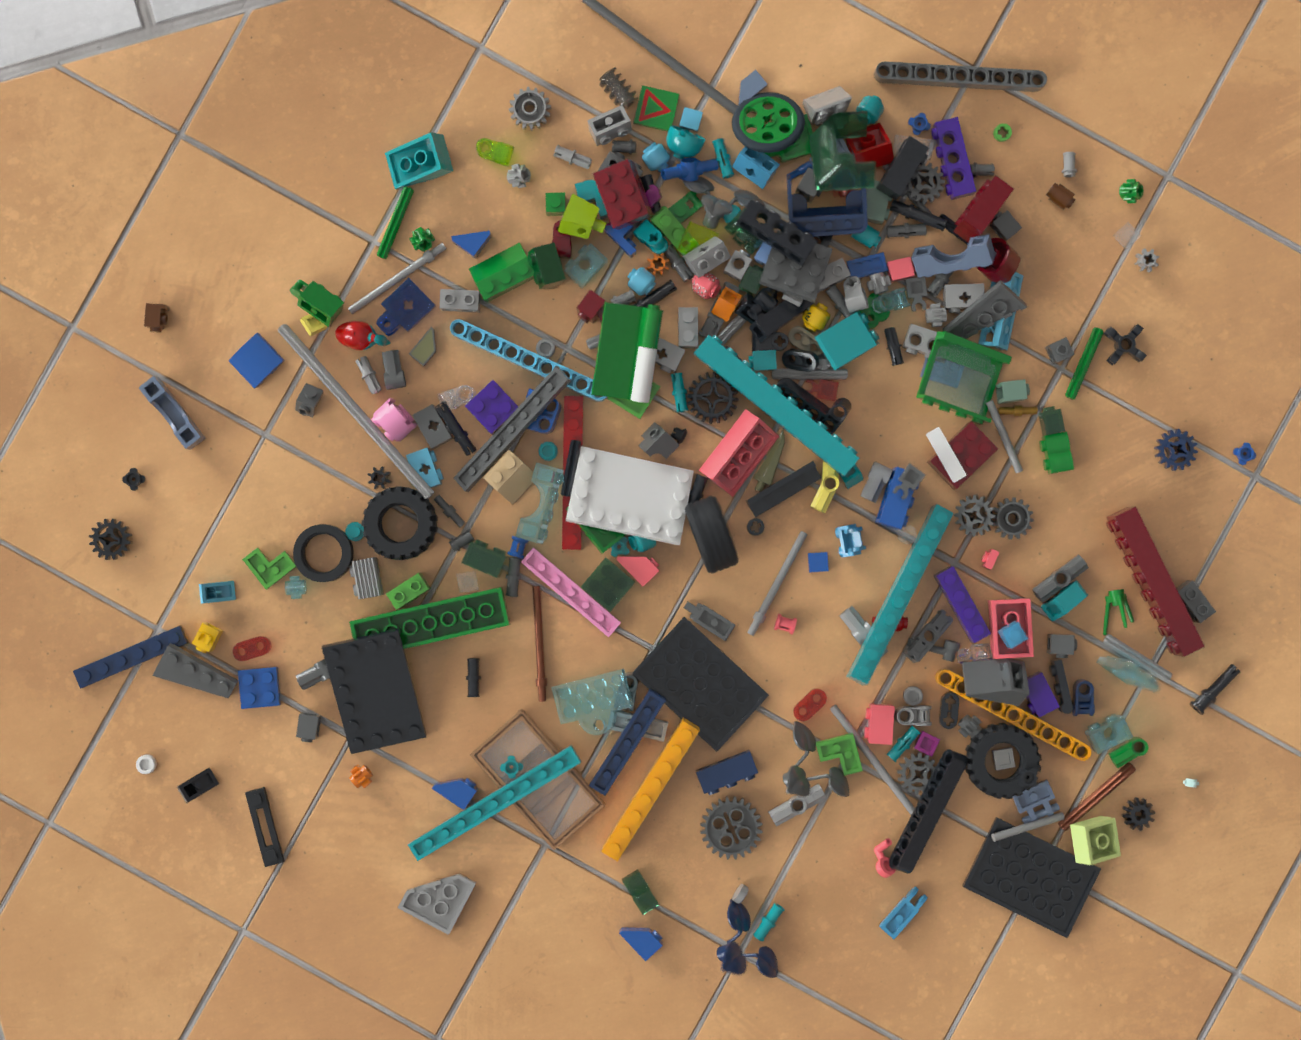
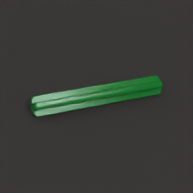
[377,186,414,259]
[1065,327,1104,400]

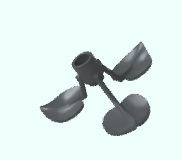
[681,176,765,229]
[783,721,849,797]

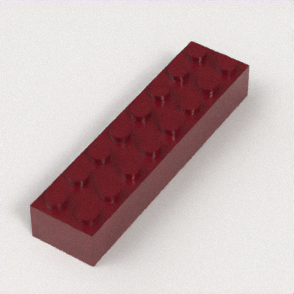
[1106,506,1205,657]

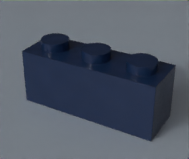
[695,750,758,795]

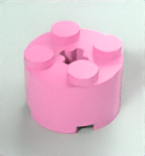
[371,398,417,442]

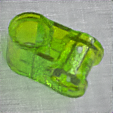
[476,138,514,166]

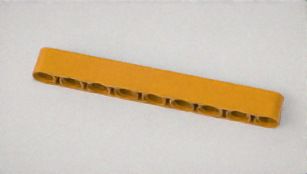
[935,669,1091,761]

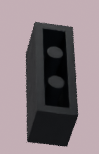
[876,136,929,200]

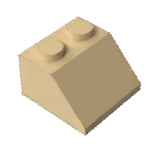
[483,450,539,505]

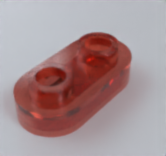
[232,636,272,661]
[793,688,827,721]

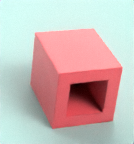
[887,257,916,283]

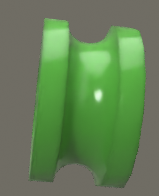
[993,123,1012,142]

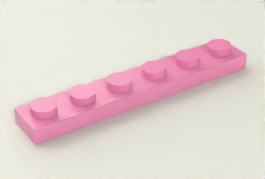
[521,548,621,637]

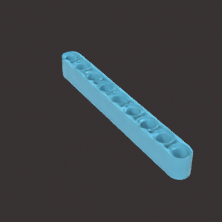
[450,319,607,402]

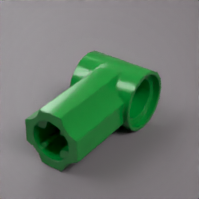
[1108,737,1149,768]

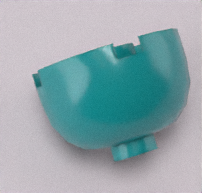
[666,125,706,159]

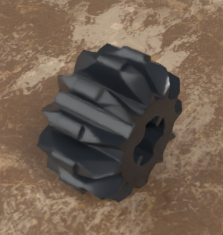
[1121,797,1155,831]

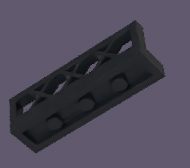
[746,461,822,517]

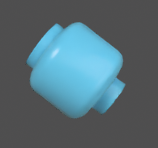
[642,142,670,172]
[627,267,656,296]

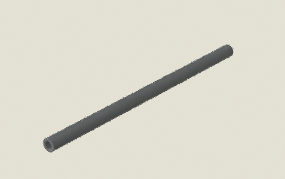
[582,0,738,114]

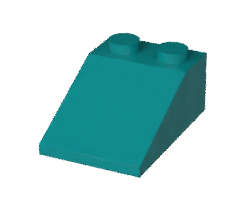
[385,132,454,189]

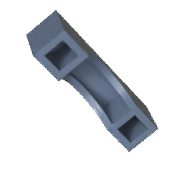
[911,234,995,277]
[138,376,206,450]

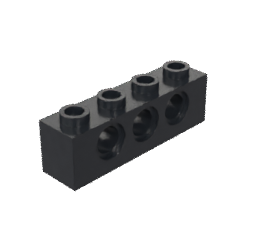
[736,199,817,266]

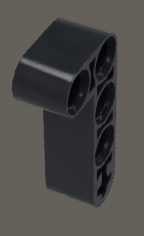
[776,378,851,434]

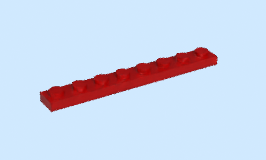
[562,396,584,550]

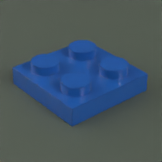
[238,667,281,709]

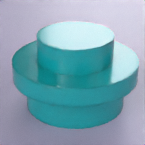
[538,442,558,461]
[345,522,364,541]

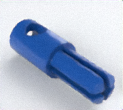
[787,161,813,180]

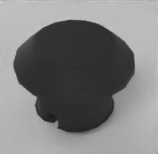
[671,427,687,444]

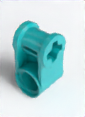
[632,219,668,254]

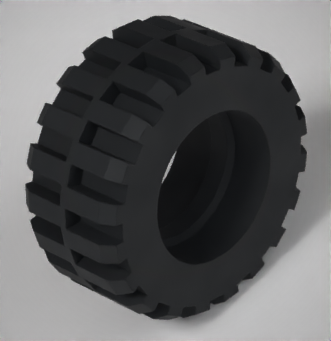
[362,486,438,560]
[965,723,1042,799]

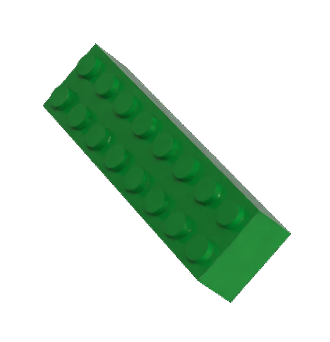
[349,587,511,649]

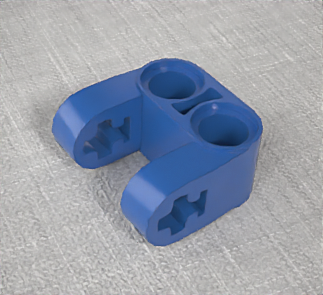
[526,389,561,434]

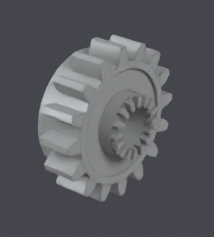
[509,87,551,131]

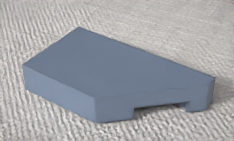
[738,70,768,106]

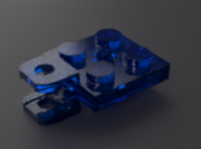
[376,278,436,336]

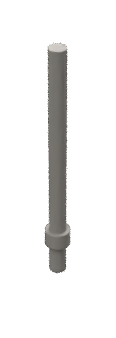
[348,243,447,314]
[747,531,808,636]

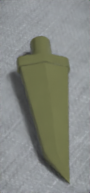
[754,430,785,492]

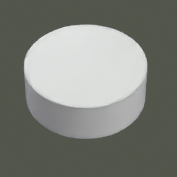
[136,754,157,774]

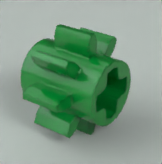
[1119,179,1144,203]
[409,227,435,252]

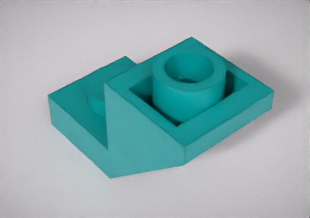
[1041,580,1088,622]

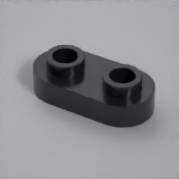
[782,348,819,372]

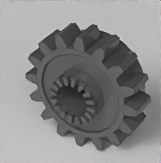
[991,497,1034,540]

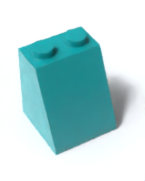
[814,311,880,370]

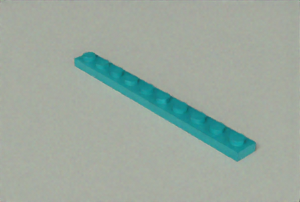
[408,745,582,861]

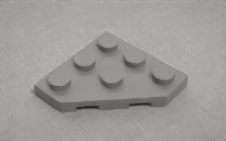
[398,873,476,935]

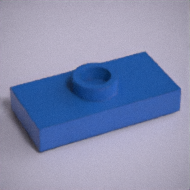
[846,252,888,278]

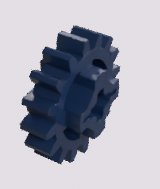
[1154,429,1198,471]

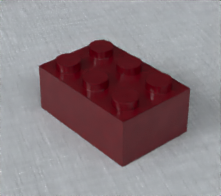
[593,159,654,230]
[953,175,1014,243]
[927,421,998,490]

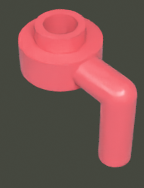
[874,838,896,878]

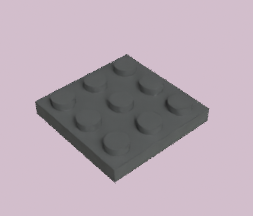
[759,230,833,303]

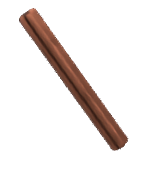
[1058,762,1136,831]

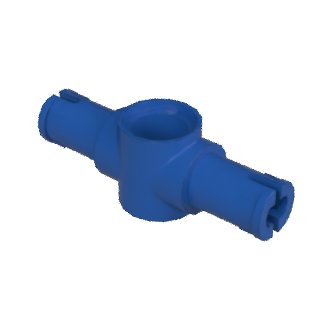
[661,158,718,181]

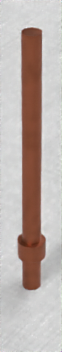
[532,586,547,702]

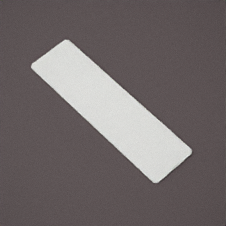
[926,427,966,482]

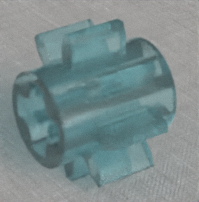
[285,576,307,599]

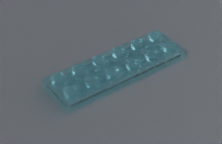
[1096,656,1161,692]

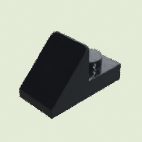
[177,767,219,804]

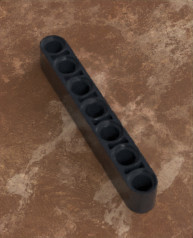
[889,749,968,874]

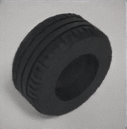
[685,496,739,573]

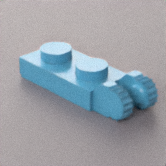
[879,886,927,939]

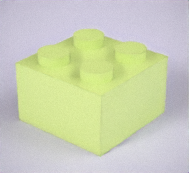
[1070,816,1121,865]

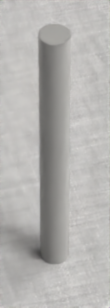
[986,400,1023,473]
[992,812,1064,842]

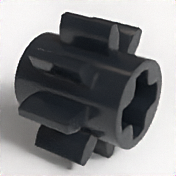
[367,466,391,490]

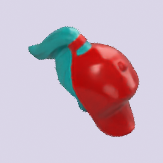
[335,321,391,350]

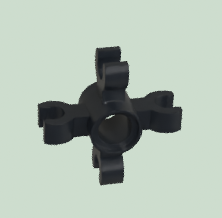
[1103,324,1147,365]

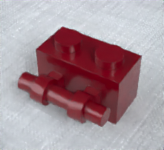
[576,289,606,324]

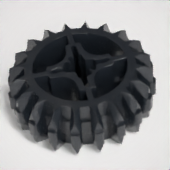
[687,372,739,424]

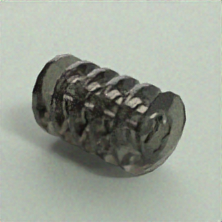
[599,67,638,110]

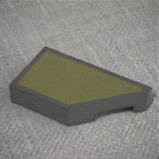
[409,327,436,366]

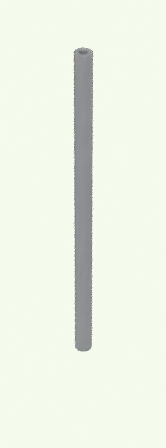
[830,704,915,815]

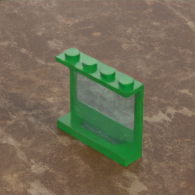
[916,331,1012,425]

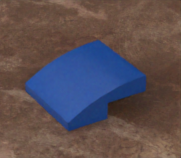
[228,333,284,389]

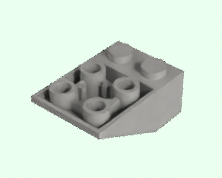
[802,86,852,126]

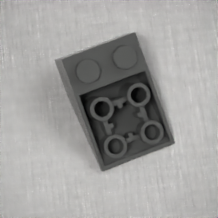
[962,658,1029,706]

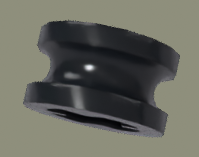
[747,518,765,536]

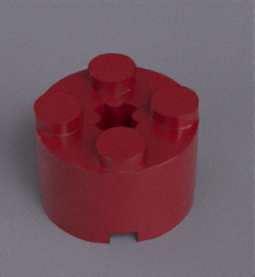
[976,237,1021,283]

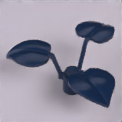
[717,899,778,978]

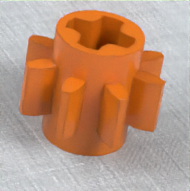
[647,253,670,276]
[349,765,373,788]

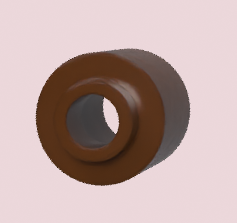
[1046,183,1076,210]

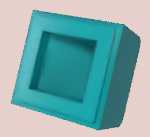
[839,464,864,489]

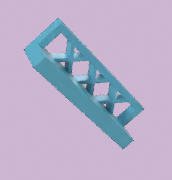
[978,272,1023,351]

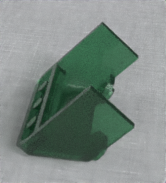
[809,111,876,191]

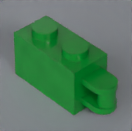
[290,280,344,327]

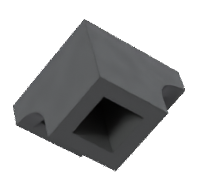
[638,422,680,459]

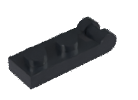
[1049,659,1073,714]

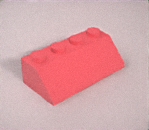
[699,409,779,497]

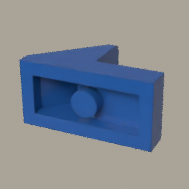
[604,225,636,258]

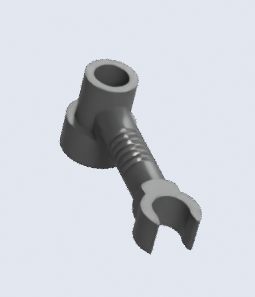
[907,638,960,662]

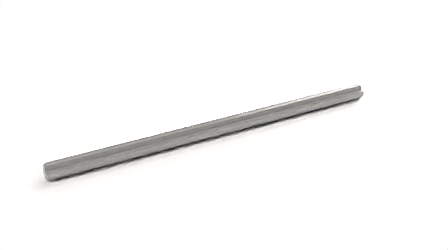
[278,324,434,499]

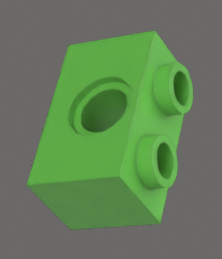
[386,573,431,610]

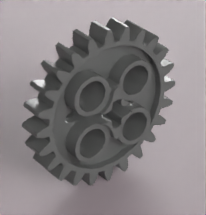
[700,796,763,860]

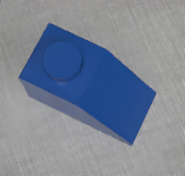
[432,778,478,810]
[619,927,663,961]

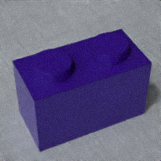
[1026,671,1060,717]

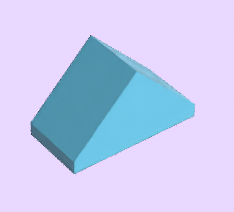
[199,581,236,604]

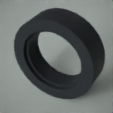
[293,524,354,582]

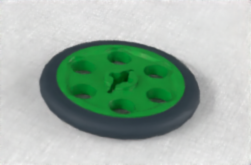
[732,92,805,153]

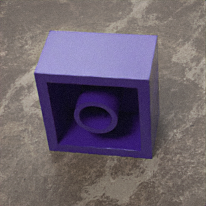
[465,380,518,435]

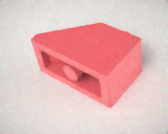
[616,556,659,586]

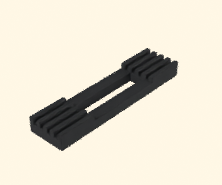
[245,787,285,867]

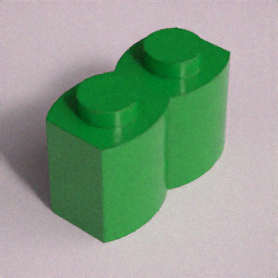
[1039,432,1074,474]

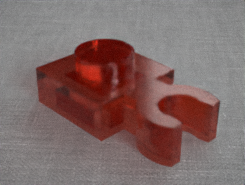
[805,379,839,401]

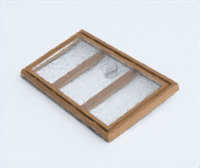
[470,709,606,850]

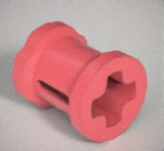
[774,613,797,635]

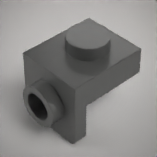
[295,383,324,417]

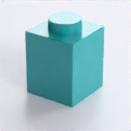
[748,350,777,372]

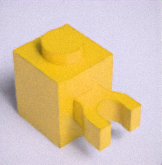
[192,622,223,653]

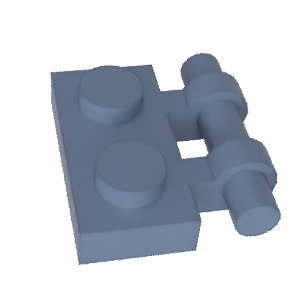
[1013,780,1060,824]

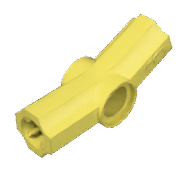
[810,461,839,513]

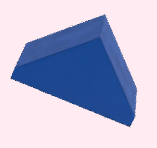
[451,231,491,259]

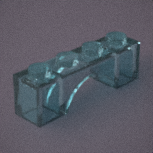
[515,462,564,544]

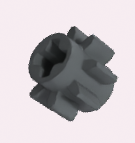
[958,714,982,738]

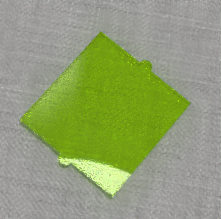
[677,221,719,254]

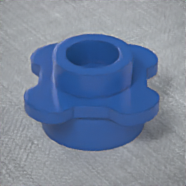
[908,113,931,135]
[1233,442,1256,465]

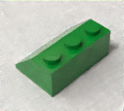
[469,243,534,303]

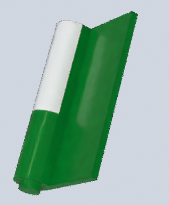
[591,302,663,403]

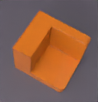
[711,286,742,322]

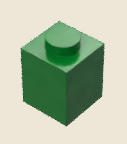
[546,193,566,216]

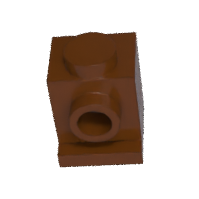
[144,303,170,333]

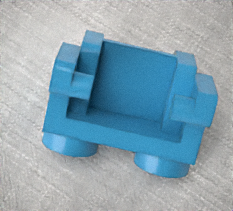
[835,524,866,557]

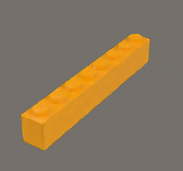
[601,717,700,862]

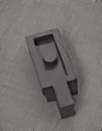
[684,601,736,641]

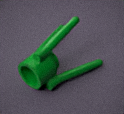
[1103,589,1134,636]

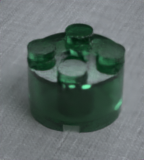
[724,208,763,255]

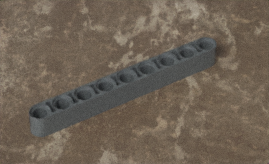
[874,61,1047,92]

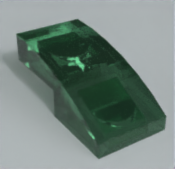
[622,869,659,915]

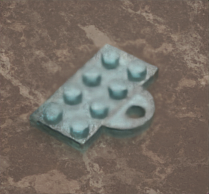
[551,669,634,735]

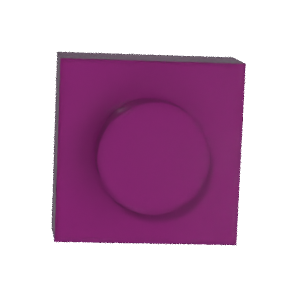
[914,731,940,757]

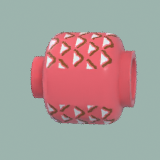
[691,272,721,300]

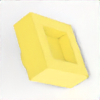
[300,314,327,337]

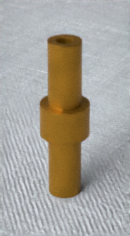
[998,405,1038,417]

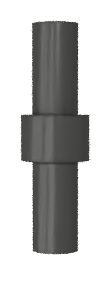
[434,495,465,528]

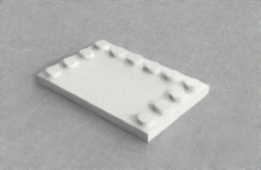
[566,446,694,545]

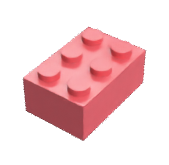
[988,598,1034,659]

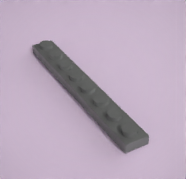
[453,366,571,492]

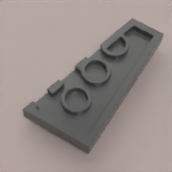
[943,280,1027,339]
[152,643,239,698]

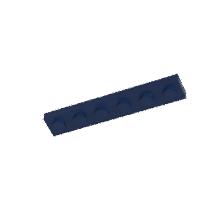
[73,626,188,689]
[589,689,666,796]

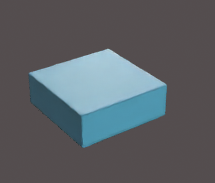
[679,107,703,132]

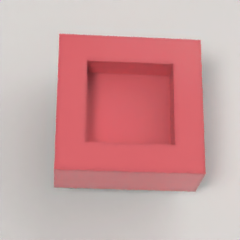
[981,549,1000,570]

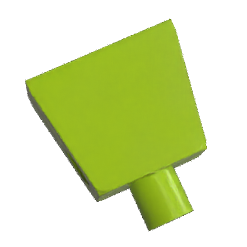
[558,194,607,239]

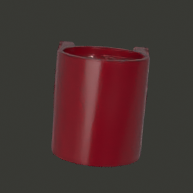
[552,220,572,258]

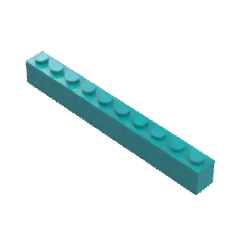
[694,335,859,477]
[846,504,954,686]

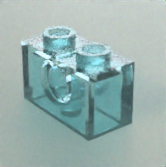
[564,243,608,289]
[1084,714,1133,754]

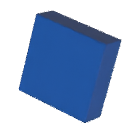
[808,552,829,572]

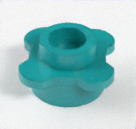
[611,537,629,557]
[500,755,523,779]

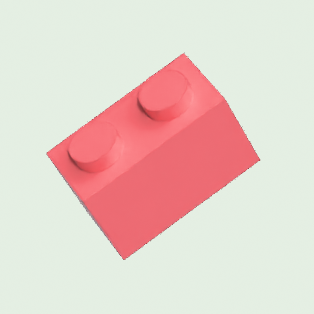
[864,703,895,745]

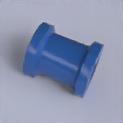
[507,536,529,559]

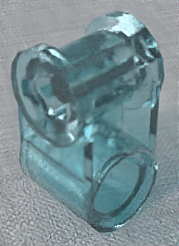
[871,287,911,314]

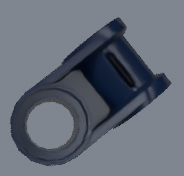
[1072,679,1095,716]

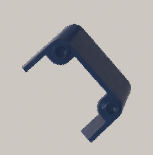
[786,170,868,236]

